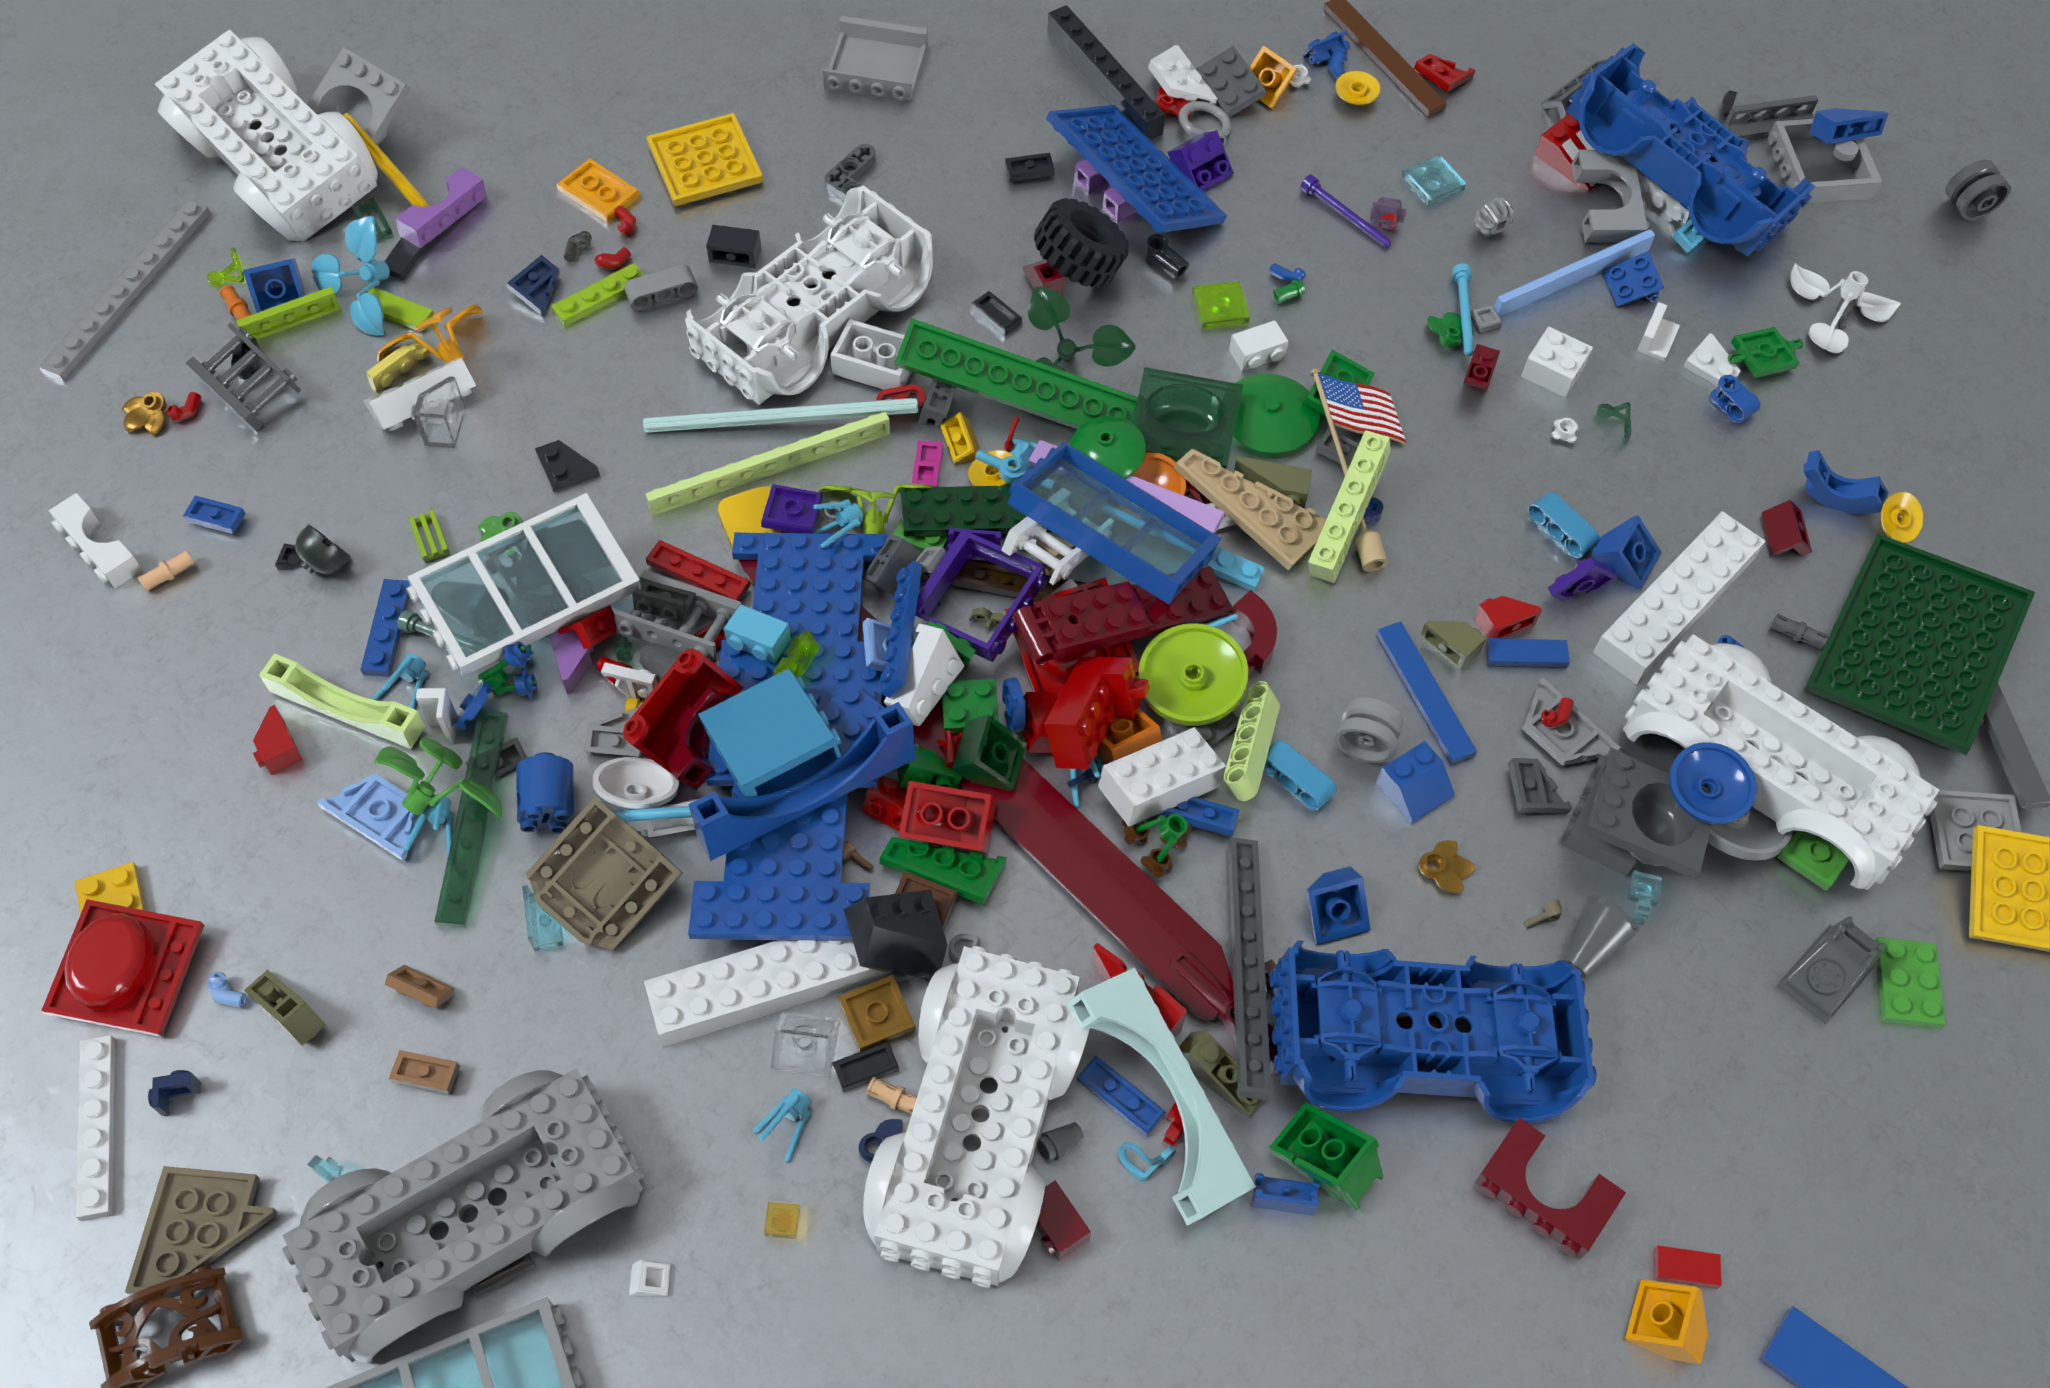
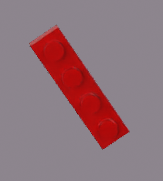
[645,540,751,601]

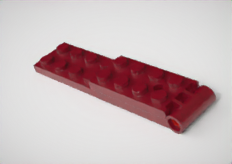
[1012,567,1233,664]

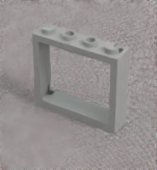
[1768,119,1883,204]

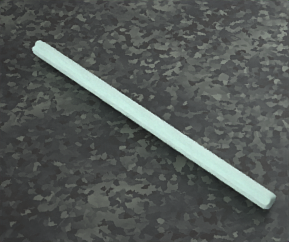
[643,398,918,433]

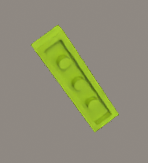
[551,263,644,327]
[236,286,341,340]

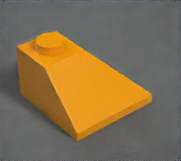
[1249,45,1298,109]
[1625,1280,1708,1365]

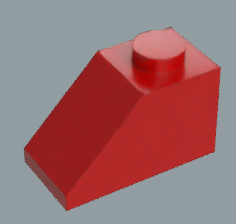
[1475,596,1542,639]
[253,705,303,775]

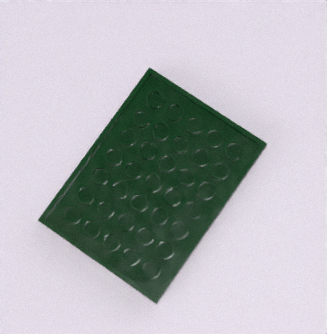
[1804,534,2035,755]

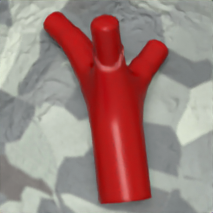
[937,731,963,768]

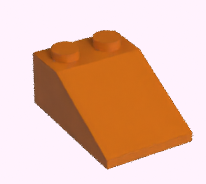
[1097,708,1162,764]

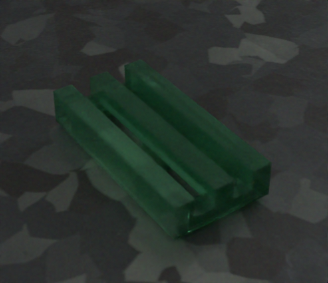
[352,197,393,240]

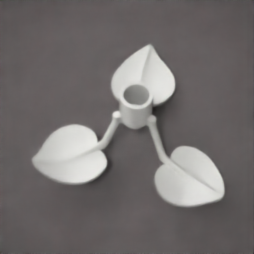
[1790,263,1901,353]

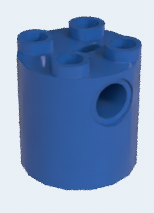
[516,752,574,834]

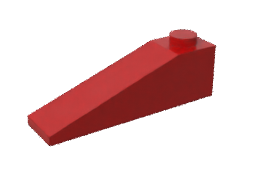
[1092,943,1187,1038]

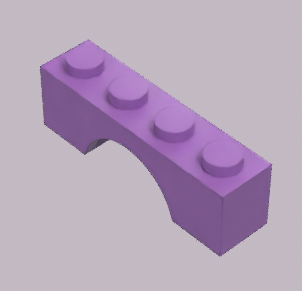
[395,167,487,249]

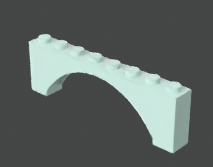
[1067,968,1256,1226]

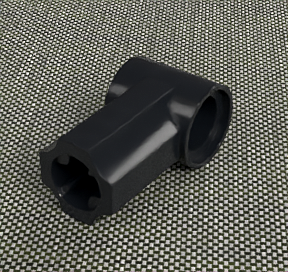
[1144,234,1189,280]

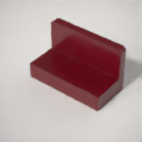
[1762,500,1812,556]

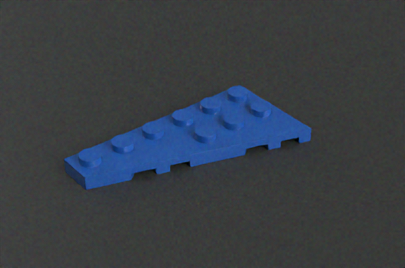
[731,681,885,798]

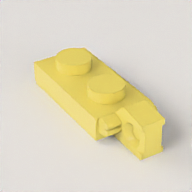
[367,341,431,393]

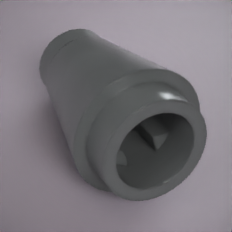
[1037,1122,1084,1161]

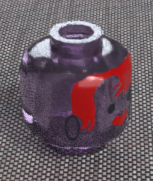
[1370,197,1406,230]

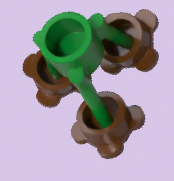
[1122,814,1192,878]

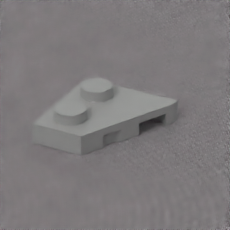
[584,704,642,758]

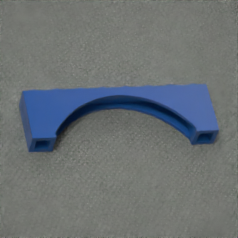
[688,702,916,861]

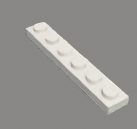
[75,1035,115,1221]

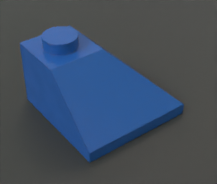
[1592,515,1662,589]
[1307,866,1371,944]

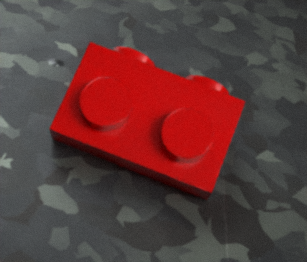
[862,775,908,831]

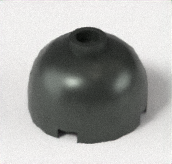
[295,524,351,574]

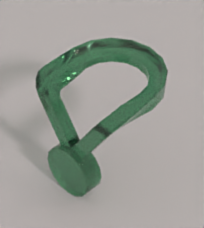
[1597,402,1631,439]

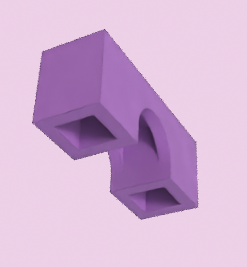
[1074,159,1137,222]

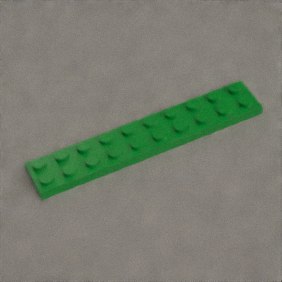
[895,318,1148,440]

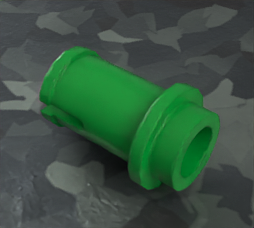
[1273,280,1305,304]

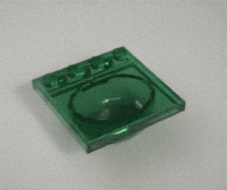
[1132,367,1243,469]

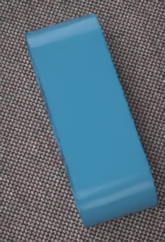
[1528,492,1600,558]
[1264,740,1337,811]

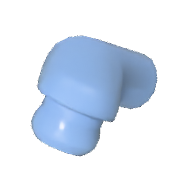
[208,972,246,1008]

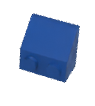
[243,258,305,313]
[1376,741,1455,824]

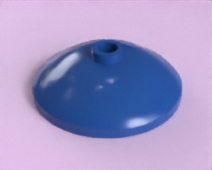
[1669,742,1757,825]

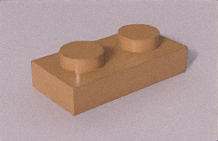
[385,965,454,1008]
[389,1050,460,1094]

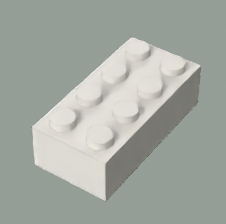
[1098,727,1226,826]

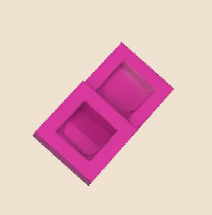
[912,440,943,487]

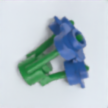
[478,642,537,700]

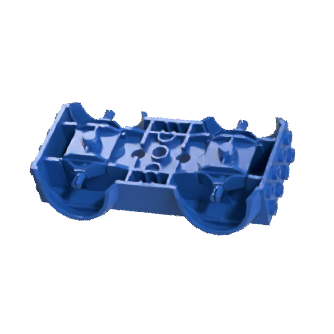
[1270,940,1597,1123]

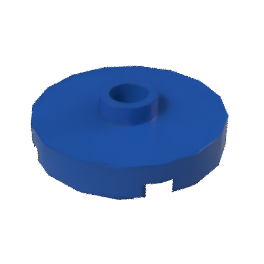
[1002,677,1026,732]
[453,680,493,731]

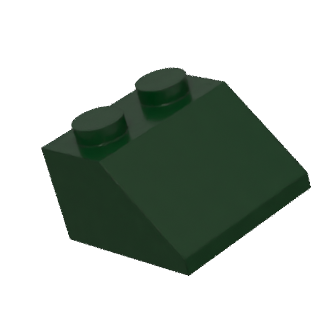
[952,715,1027,791]

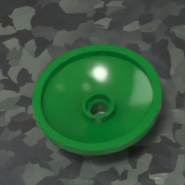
[1070,416,1146,479]

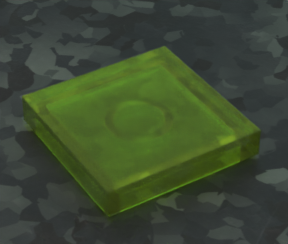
[1192,281,1250,328]

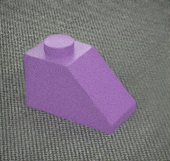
[549,630,594,694]

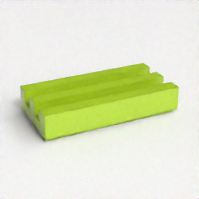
[408,509,450,562]

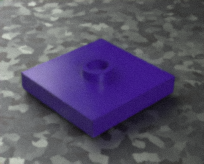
[761,484,823,533]

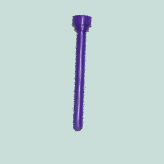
[1300,174,1391,248]

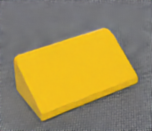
[941,412,980,465]

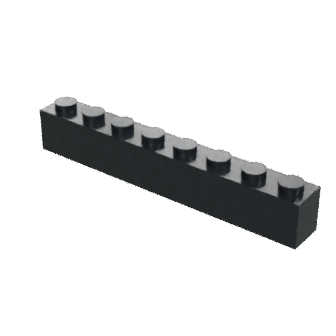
[1047,5,1165,140]

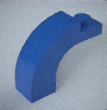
[1804,450,1889,514]

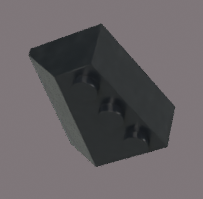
[844,889,948,983]

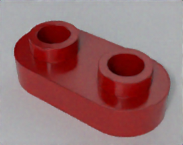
[876,384,926,410]

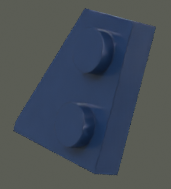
[507,255,560,316]

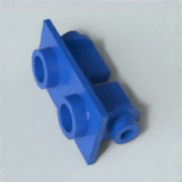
[1302,30,1350,65]

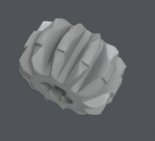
[1473,197,1516,237]

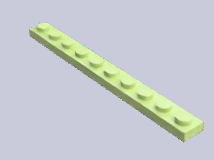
[645,412,890,516]

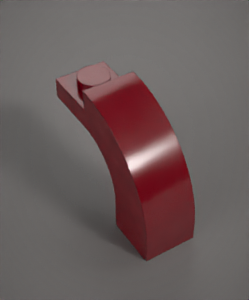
[1231,590,1277,677]
[667,687,729,791]

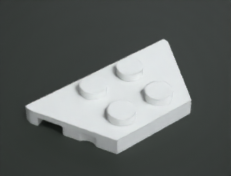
[1148,45,1218,105]

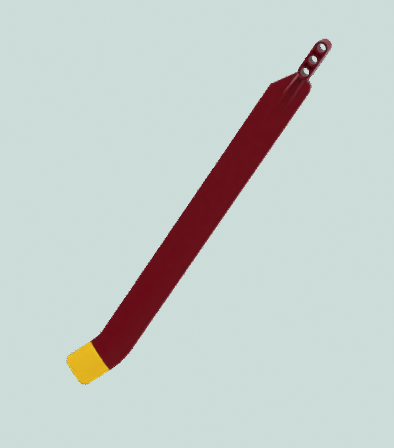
[718,486,1278,1076]

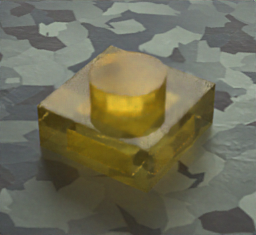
[764,1202,800,1239]

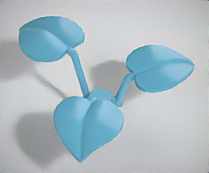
[311,216,390,336]

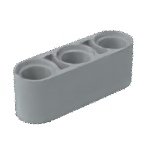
[624,265,698,311]

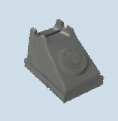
[1777,916,1886,1024]

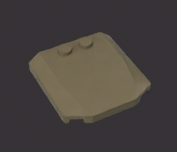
[526,797,683,950]

